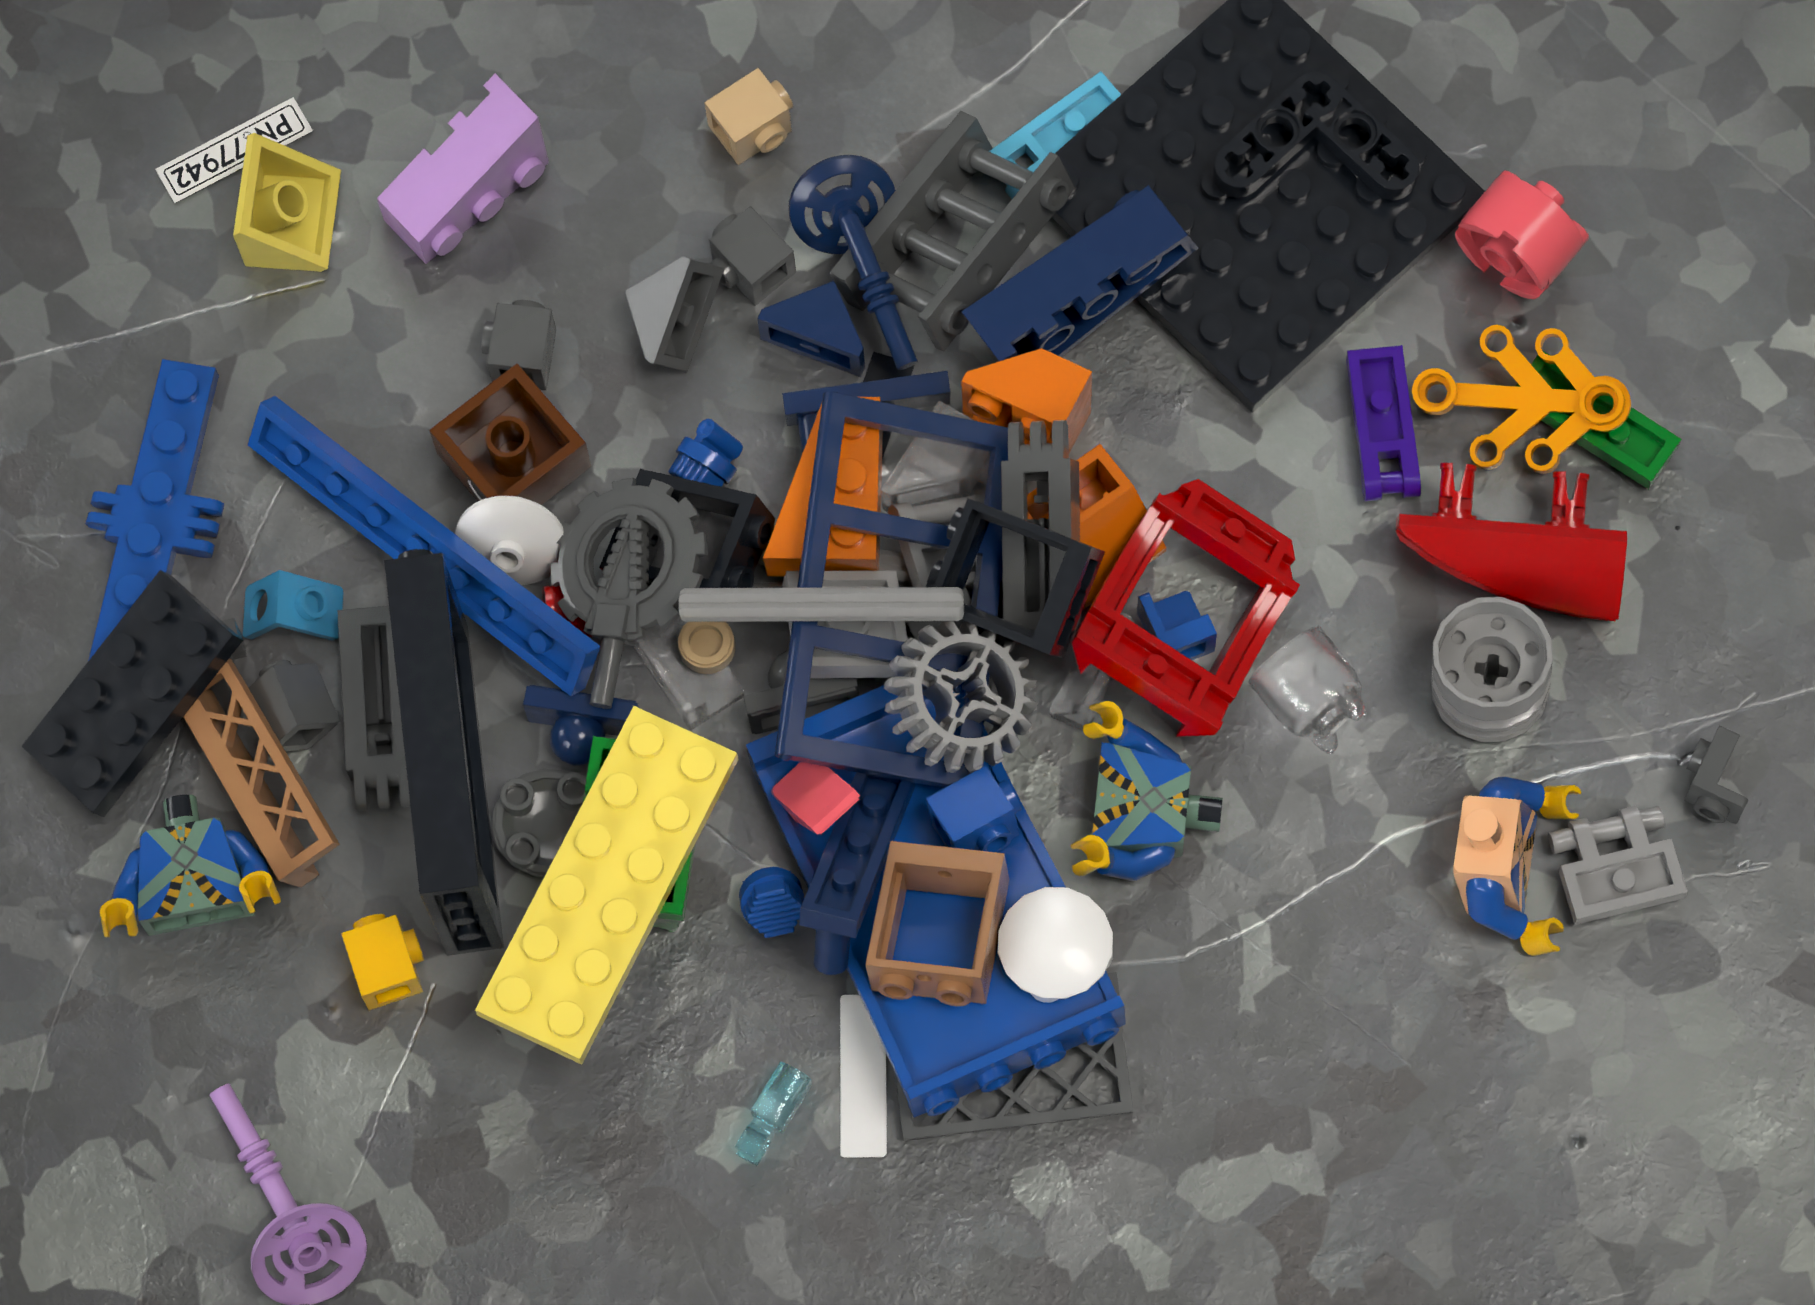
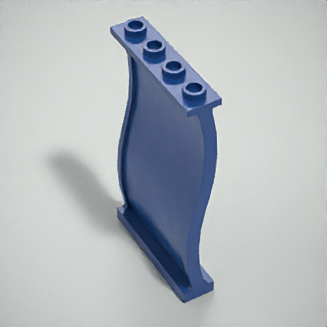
[746,684,1126,1118]

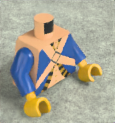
[1453,777,1581,956]

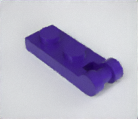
[1346,345,1421,502]

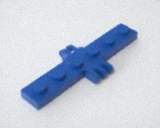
[85,359,224,661]

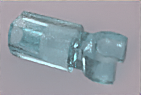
[735,1061,812,1166]

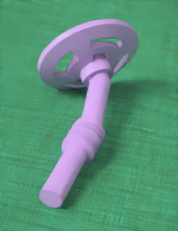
[210,1084,367,1305]

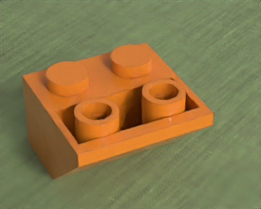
[961,348,1092,453]
[1027,444,1166,609]

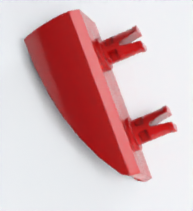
[1395,462,1627,622]

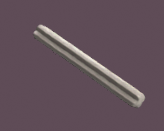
[679,587,964,622]

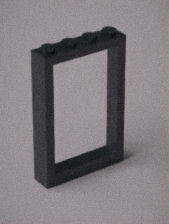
[384,549,504,956]

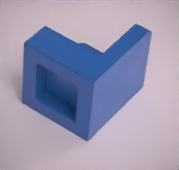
[1137,591,1217,660]

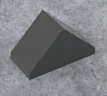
[625,256,724,372]

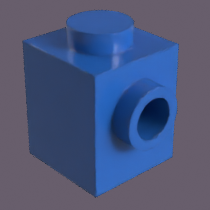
[926,766,1021,853]

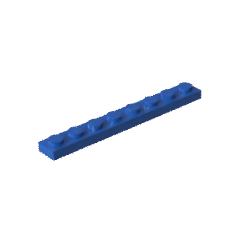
[248,396,601,696]

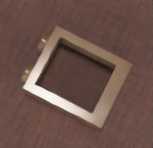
[865,841,1010,1006]

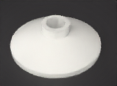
[455,496,563,585]

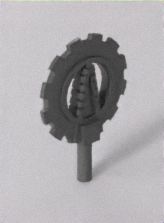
[551,478,708,709]

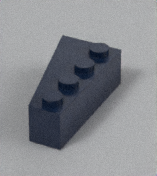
[962,185,1198,361]

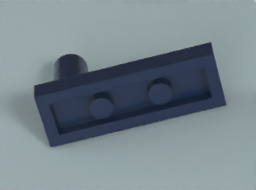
[782,371,951,453]

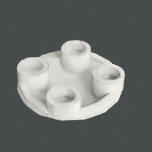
[998,887,1113,1003]

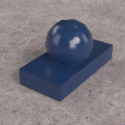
[523,685,639,766]

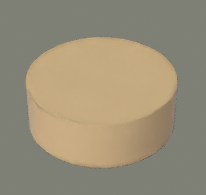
[678,622,735,674]

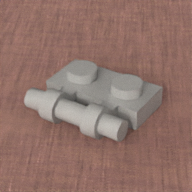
[1548,805,1688,925]

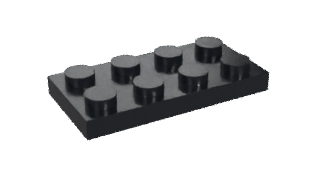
[22,570,243,817]

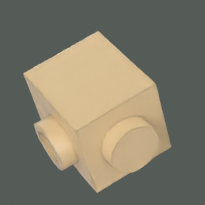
[704,68,793,165]

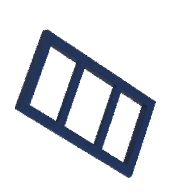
[774,391,1008,788]

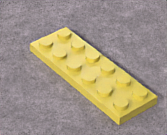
[475,706,739,1065]

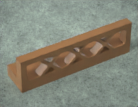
[183,658,340,887]

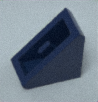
[757,281,865,377]

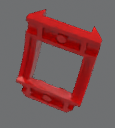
[1071,479,1300,737]

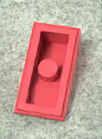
[772,762,860,835]

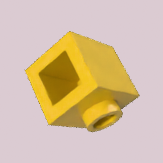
[341,914,425,1010]

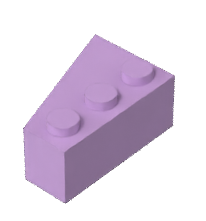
[377,73,549,264]

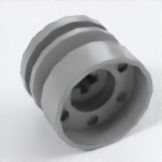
[1431,597,1553,742]

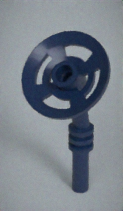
[789,155,918,370]

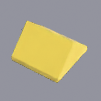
[233,133,341,272]

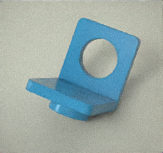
[243,570,343,641]

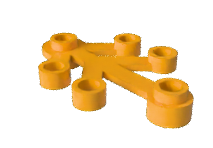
[1412,325,1631,474]

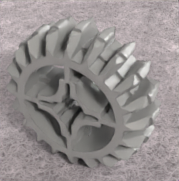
[884,621,1038,773]

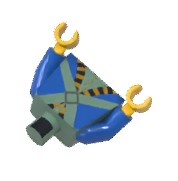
[1071,701,1223,881]
[99,795,281,937]

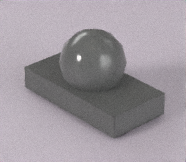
[743,650,859,734]

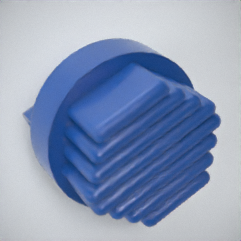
[668,419,743,487]
[739,867,804,938]

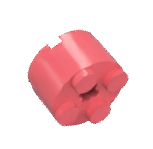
[1455,170,1589,299]

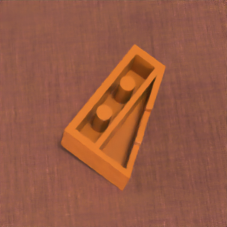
[763,397,883,577]

